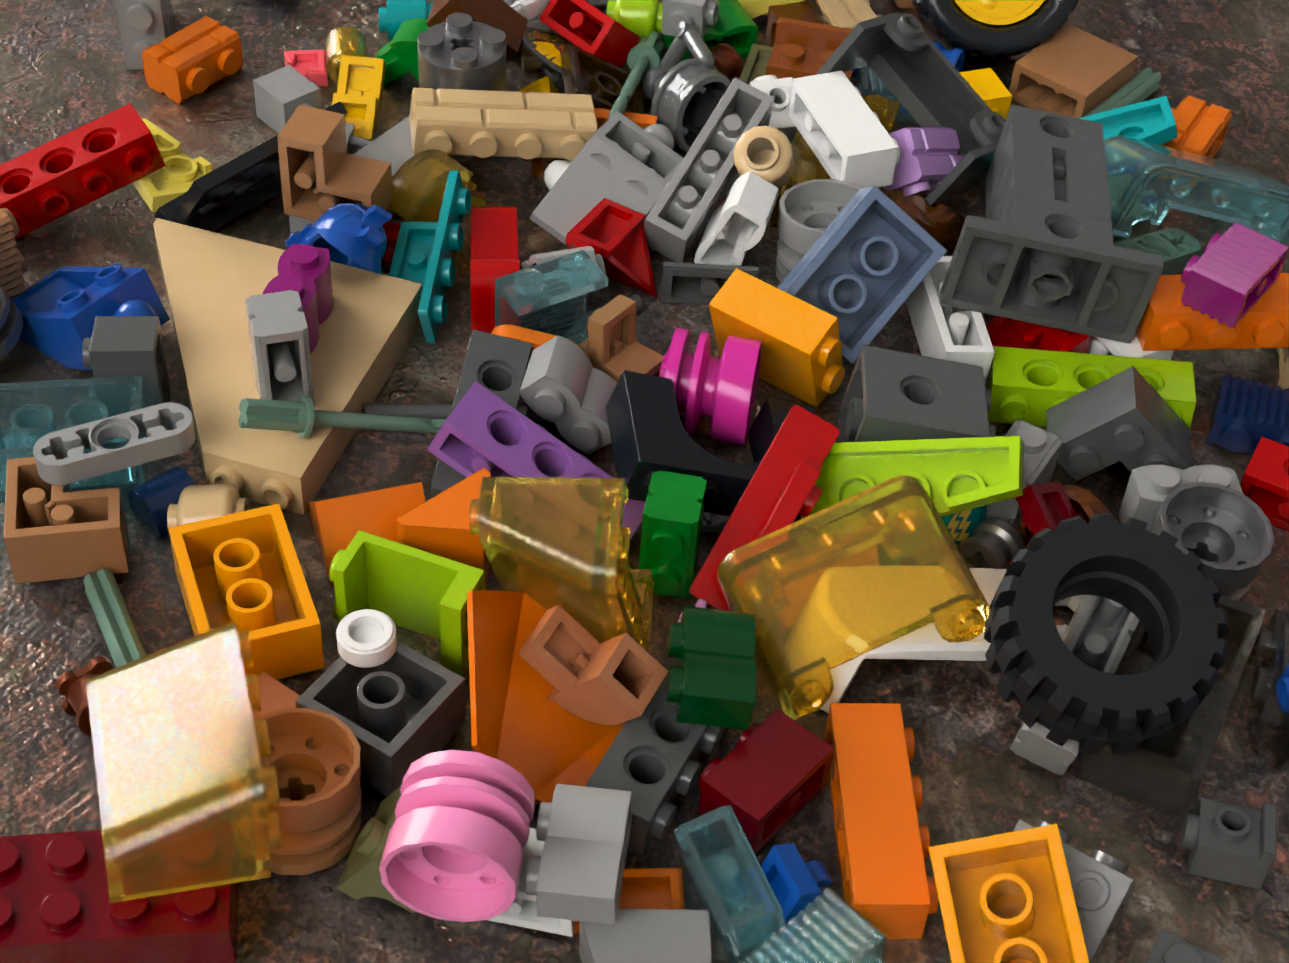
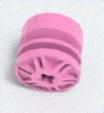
[379,750,535,922]

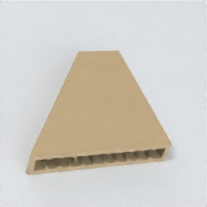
[153,218,423,515]

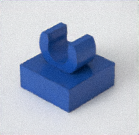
[749,843,833,935]

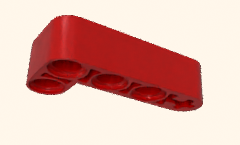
[470,207,520,334]

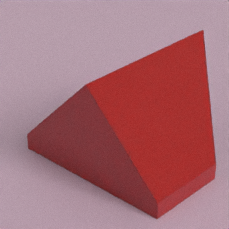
[565,198,657,298]

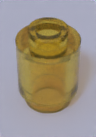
[325,26,368,84]

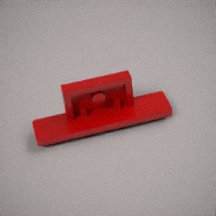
[689,405,840,612]

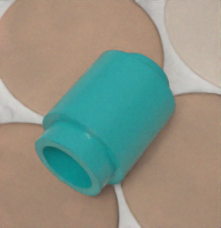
[379,0,433,41]

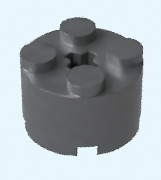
[417,13,506,91]

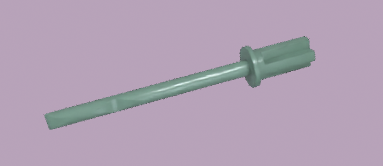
[608,31,665,119]
[238,396,446,439]

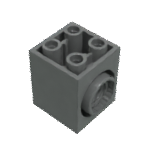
[836,345,995,443]

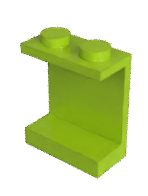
[329,530,485,680]

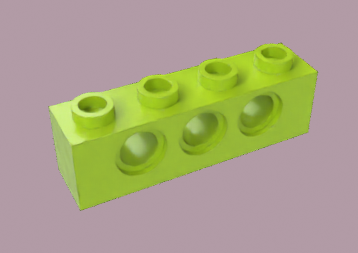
[987,346,1197,430]

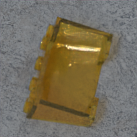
[86,620,281,903]

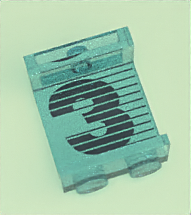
[495,250,609,399]

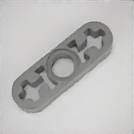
[33,402,195,485]

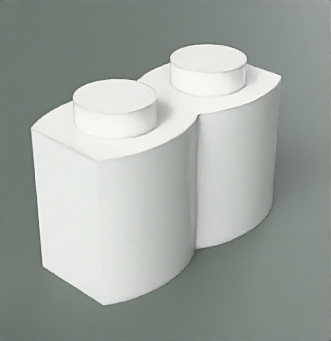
[694,171,779,266]

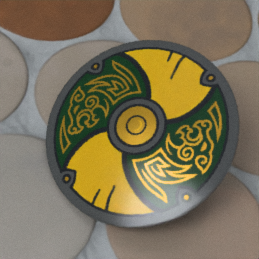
[521,28,579,89]

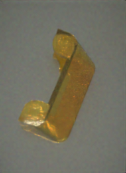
[718,475,991,720]
[469,477,654,652]

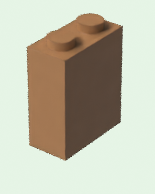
[1009,23,1139,118]

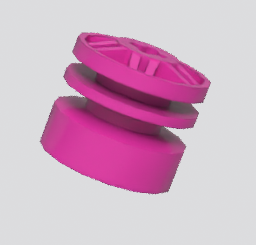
[659,328,762,445]

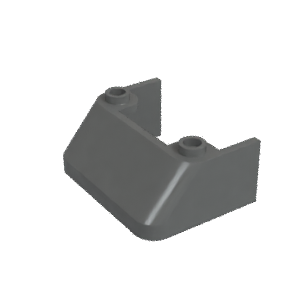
[817,13,1006,205]

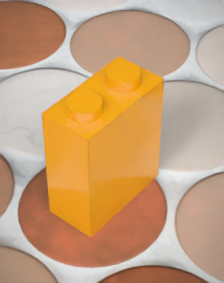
[709,268,845,407]

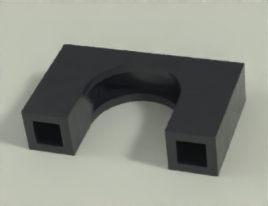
[606,370,815,528]

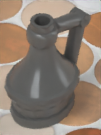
[640,21,731,153]

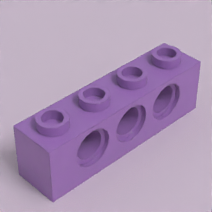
[427,381,645,574]

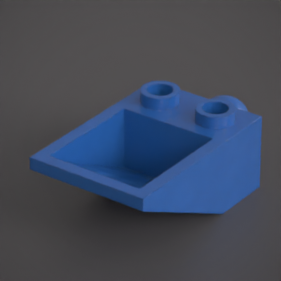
[11,264,170,370]

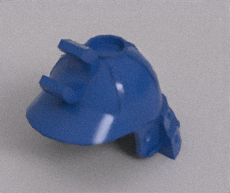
[284,203,392,274]

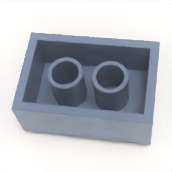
[777,185,947,364]

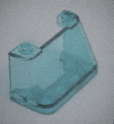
[1104,136,1289,246]

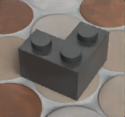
[1046,366,1193,481]

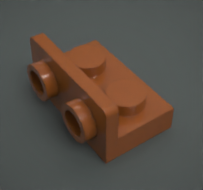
[766,17,855,82]

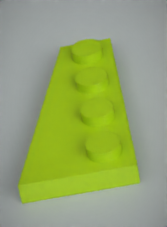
[799,436,1024,553]

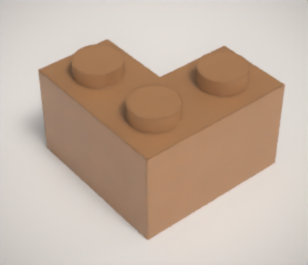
[277,105,393,221]
[4,456,129,584]

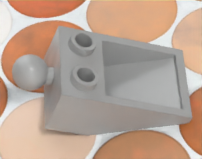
[530,111,683,246]

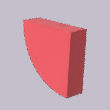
[284,50,328,86]

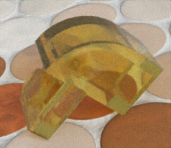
[389,149,488,222]

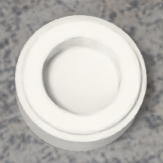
[336,609,397,668]

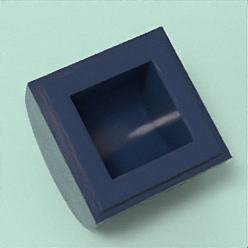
[128,466,196,538]

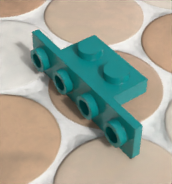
[389,170,472,344]

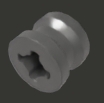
[956,518,1024,569]

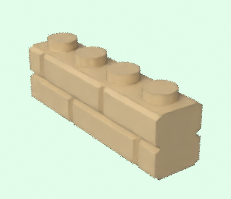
[409,88,597,161]

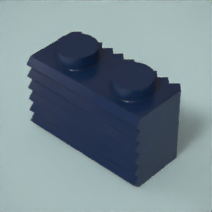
[1206,373,1289,454]

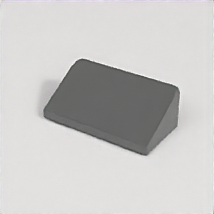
[661,262,759,305]

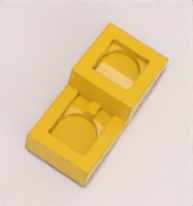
[332,55,386,141]

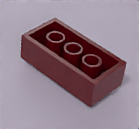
[0,821,239,963]

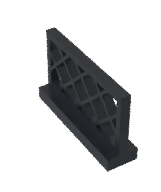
[154,101,348,233]

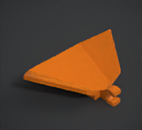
[467,590,701,805]

